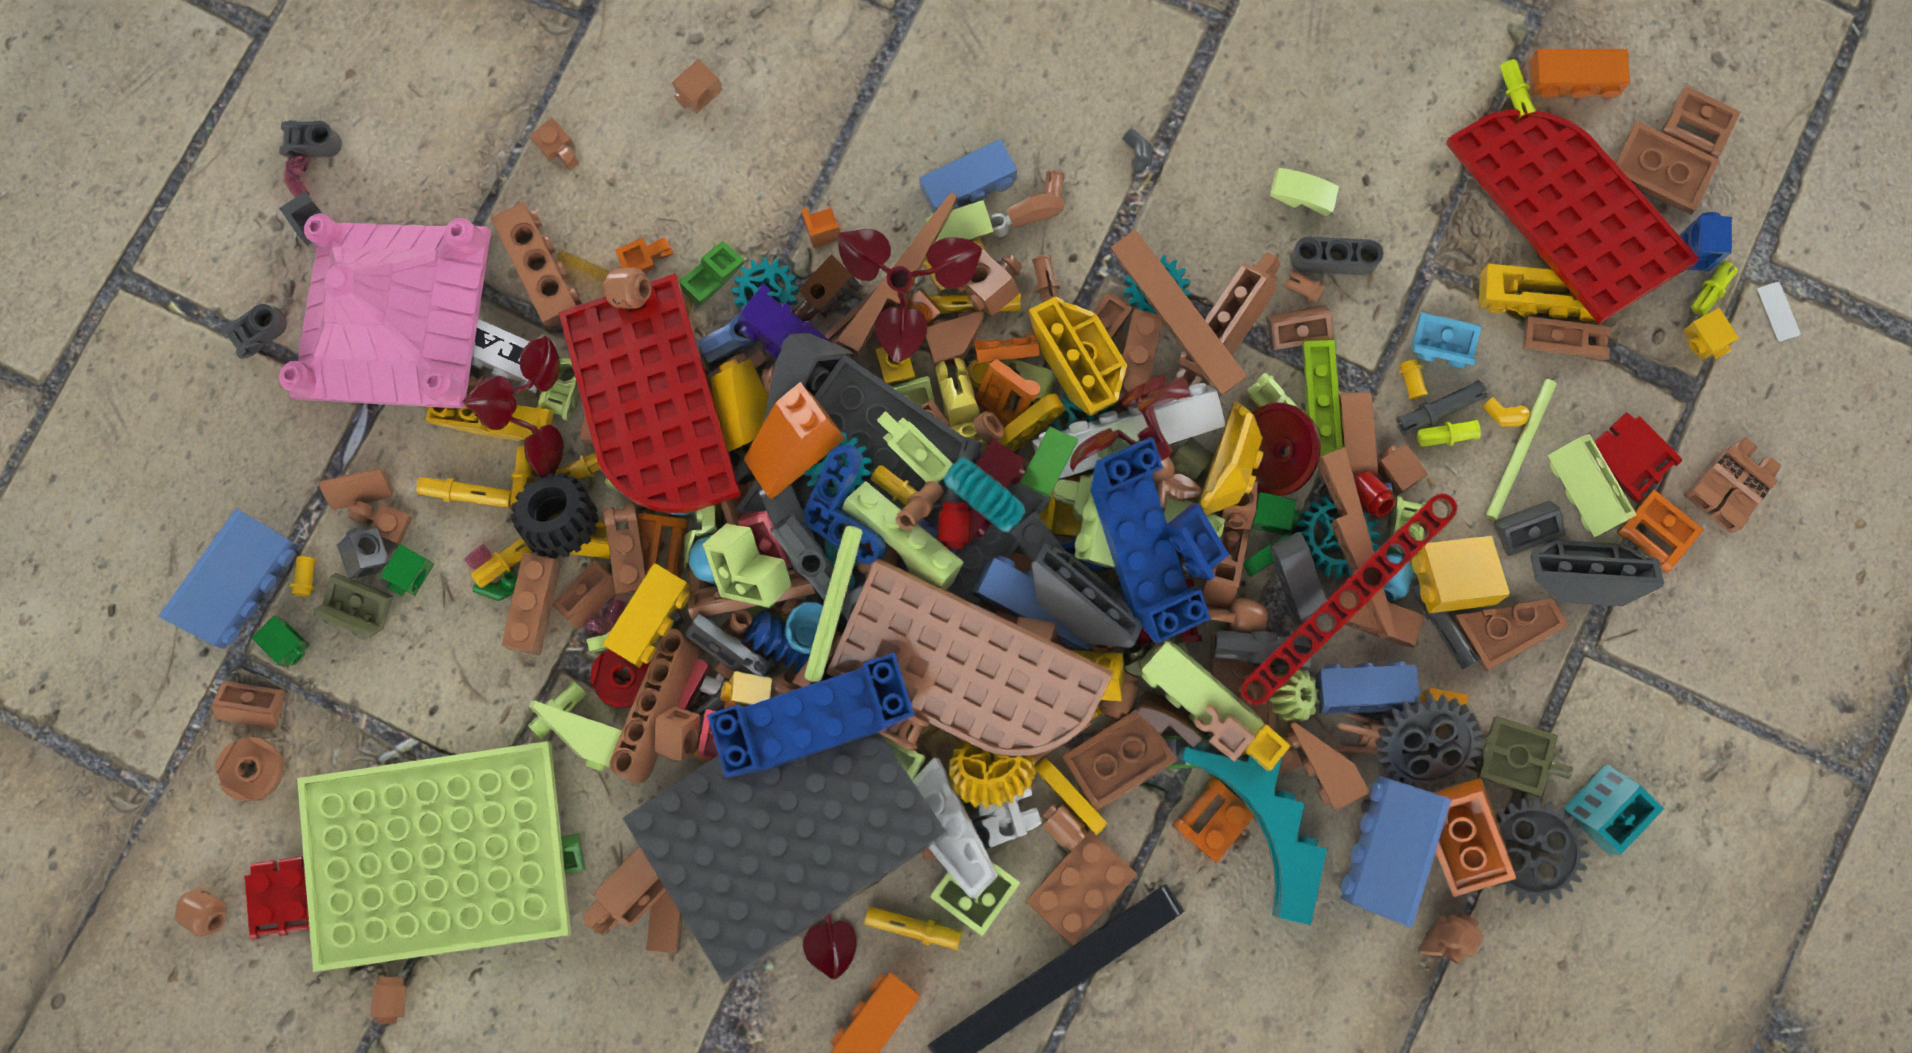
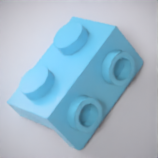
[1410,312,1482,368]

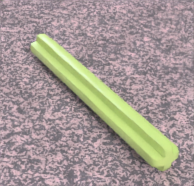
[804,526,863,682]

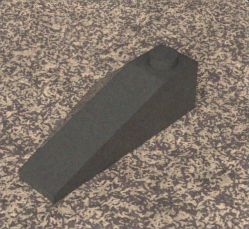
[763,333,852,424]

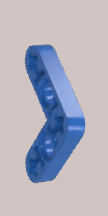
[803,445,886,564]

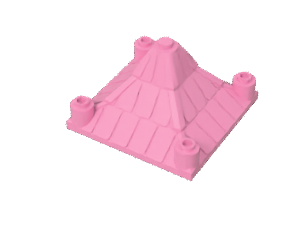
[279,213,491,409]

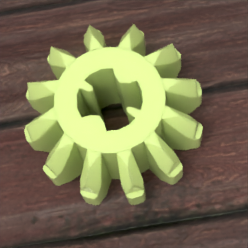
[1269,668,1320,722]

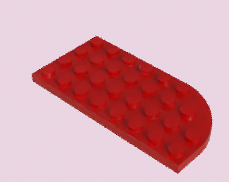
[1446,109,1699,324]
[558,273,741,513]

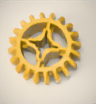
[948,741,1036,810]

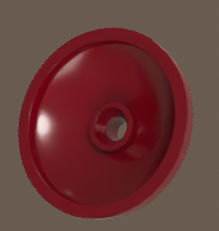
[1251,402,1321,496]

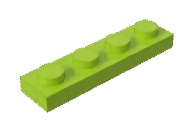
[1302,340,1343,458]

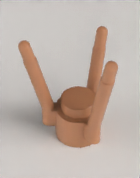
[1331,713,1387,755]

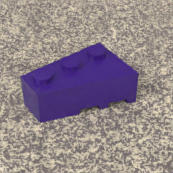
[737,284,832,359]

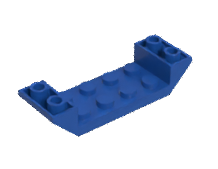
[1090,438,1210,643]
[707,653,915,778]

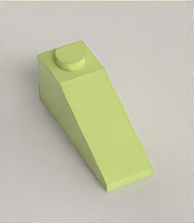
[529,700,622,772]

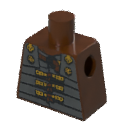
[793,254,863,322]

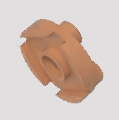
[216,737,285,801]

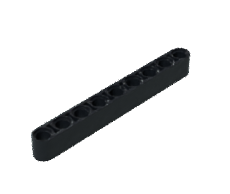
[927,884,1185,1053]

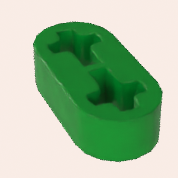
[1243,532,1292,577]

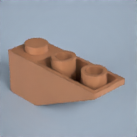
[1286,721,1370,811]

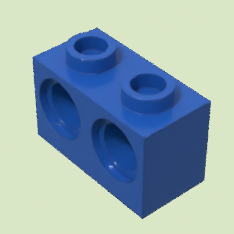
[1679,212,1732,271]

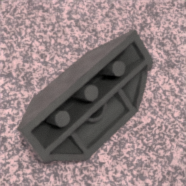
[1530,540,1664,606]
[1032,543,1143,647]

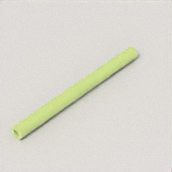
[1485,379,1557,521]

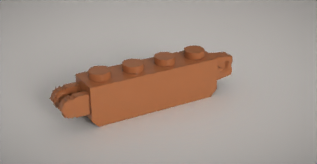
[1173,252,1280,387]
[582,846,667,936]

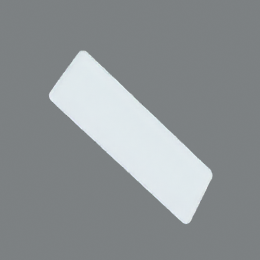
[1757,282,1801,342]

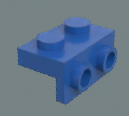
[1165,503,1229,581]

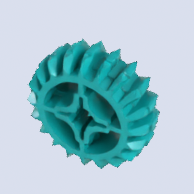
[944,458,1025,532]
[1297,496,1381,579]

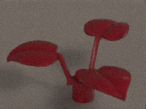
[838,229,982,362]
[462,336,564,478]
[1070,374,1192,472]
[803,878,883,980]

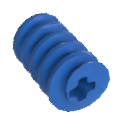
[744,610,810,673]

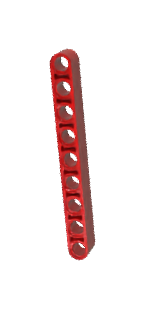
[1240,493,1457,705]

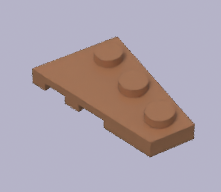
[1453,598,1569,672]

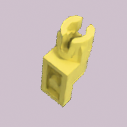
[935,358,988,451]

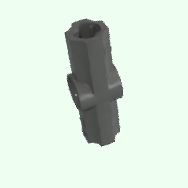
[770,513,851,601]
[1213,630,1312,669]

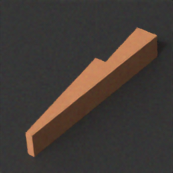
[837,192,957,356]
[1110,229,1247,397]
[1318,447,1396,640]

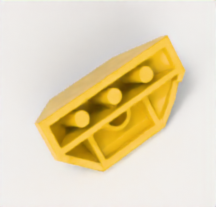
[1028,297,1127,416]
[1199,401,1264,515]

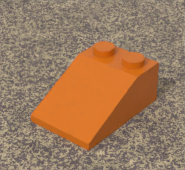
[743,382,846,500]
[1433,778,1516,897]

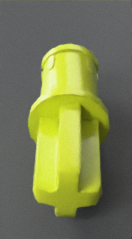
[1500,59,1536,118]
[1691,261,1738,317]
[1416,420,1481,447]

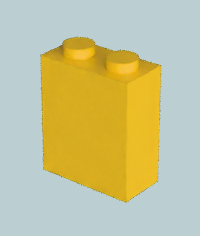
[1411,536,1510,614]

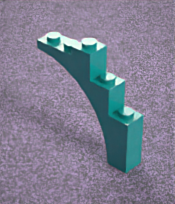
[1177,744,1327,926]

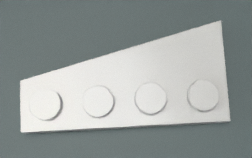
[913,757,998,899]

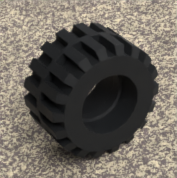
[511,473,599,559]

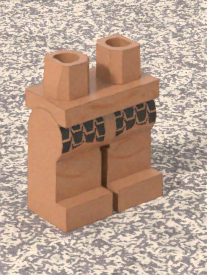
[1684,437,1781,533]

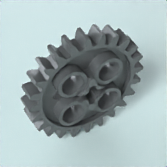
[1376,694,1483,791]
[1494,799,1590,905]

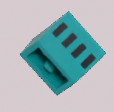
[1564,764,1665,856]

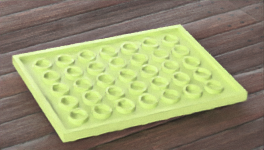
[297,741,571,972]

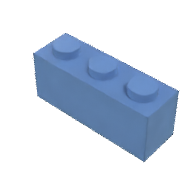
[919,139,1017,214]
[1316,662,1420,715]

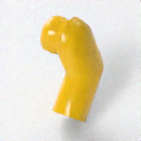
[1482,397,1530,427]

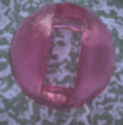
[464,544,492,570]

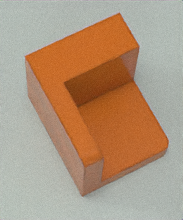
[801,207,840,248]

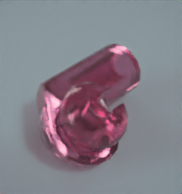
[283,156,310,198]
[585,598,627,637]

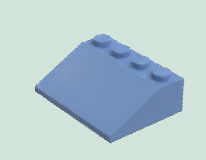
[159,508,298,649]
[1341,775,1451,928]

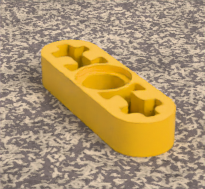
[988,394,1065,452]
[1034,757,1108,836]

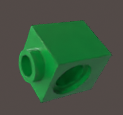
[1251,492,1300,535]
[380,544,434,597]
[251,615,310,667]

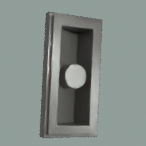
[1494,501,1566,556]

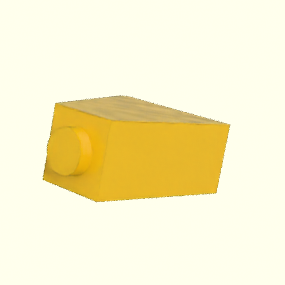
[710,359,769,452]

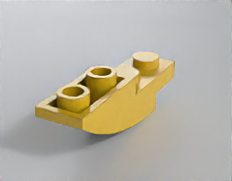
[425,405,554,442]

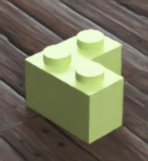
[703,523,792,607]
[930,863,1020,936]

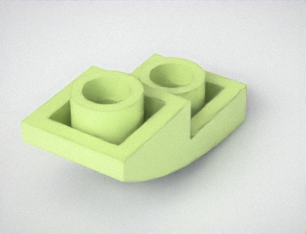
[1270,168,1339,216]

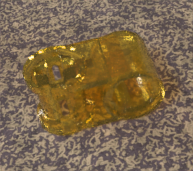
[909,724,960,767]

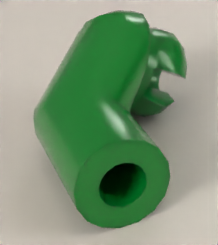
[473,572,517,601]

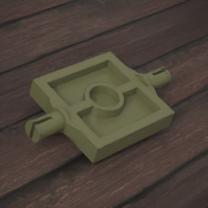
[1477,716,1573,797]

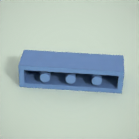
[970,556,1091,651]

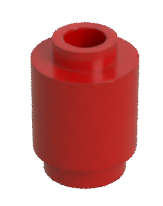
[1354,472,1396,517]
[938,502,972,549]

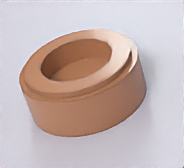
[974,411,1004,444]

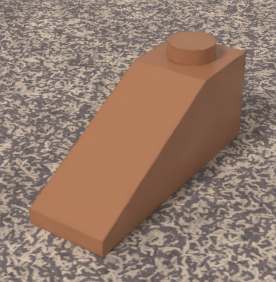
[1202,526,1250,609]

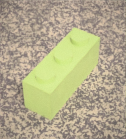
[1547,434,1637,537]

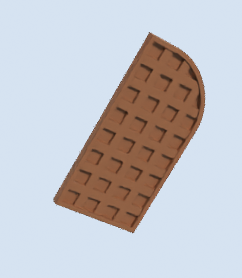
[826,558,1113,756]

